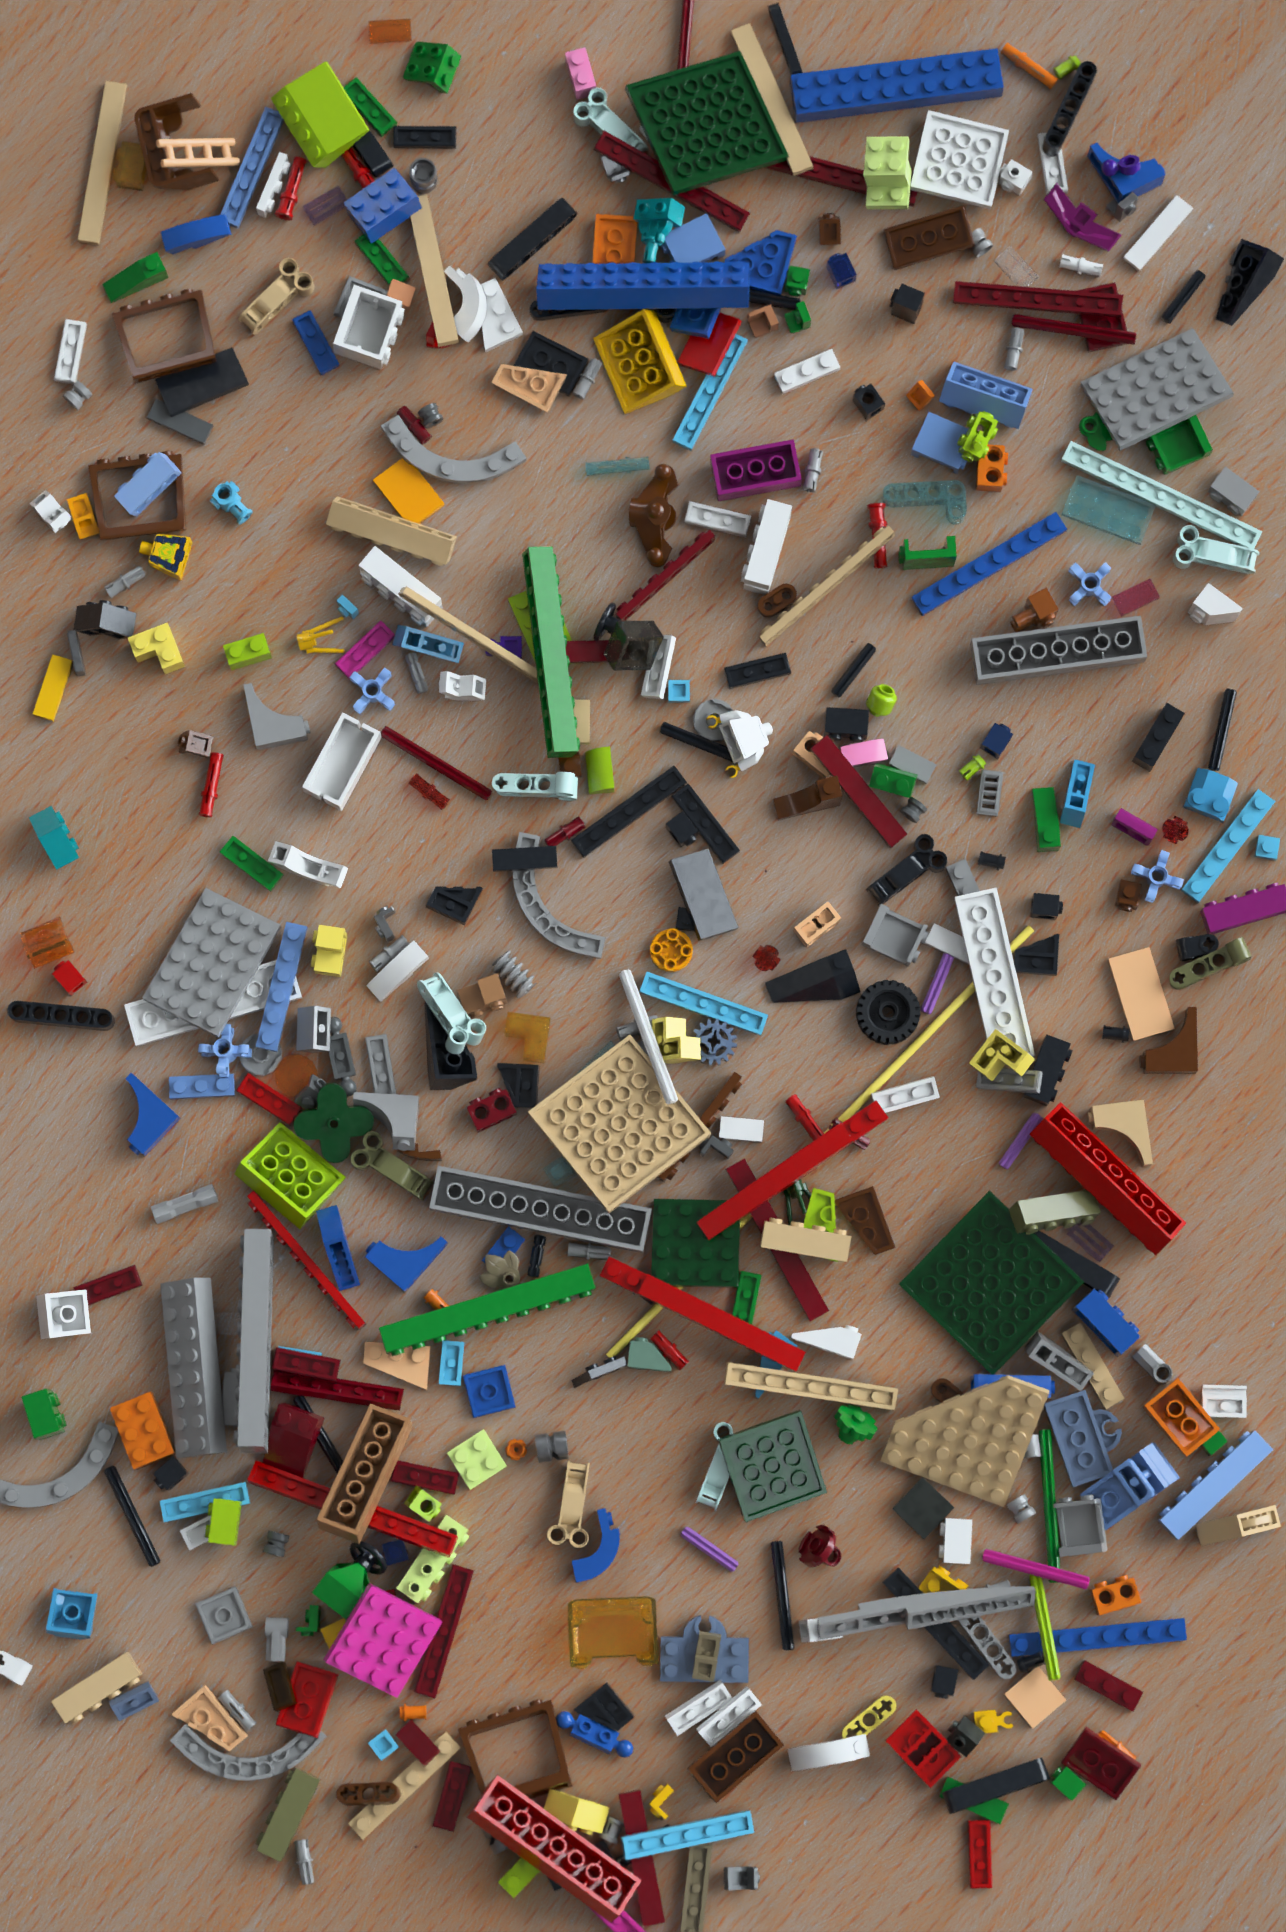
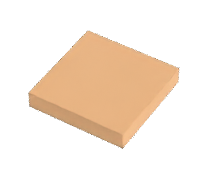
[1004,1667,1066,1729]

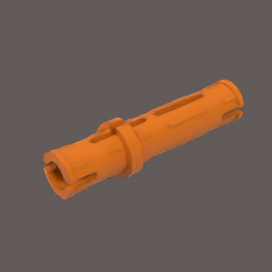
[1000,42,1058,90]

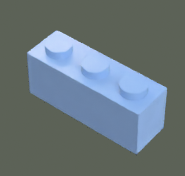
[114,452,182,516]

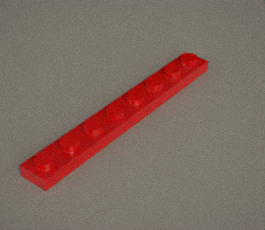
[247,1191,366,1330]

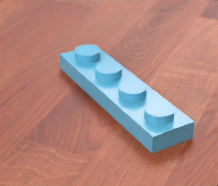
[160,1482,251,1523]

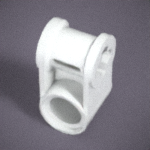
[0,1651,33,1685]

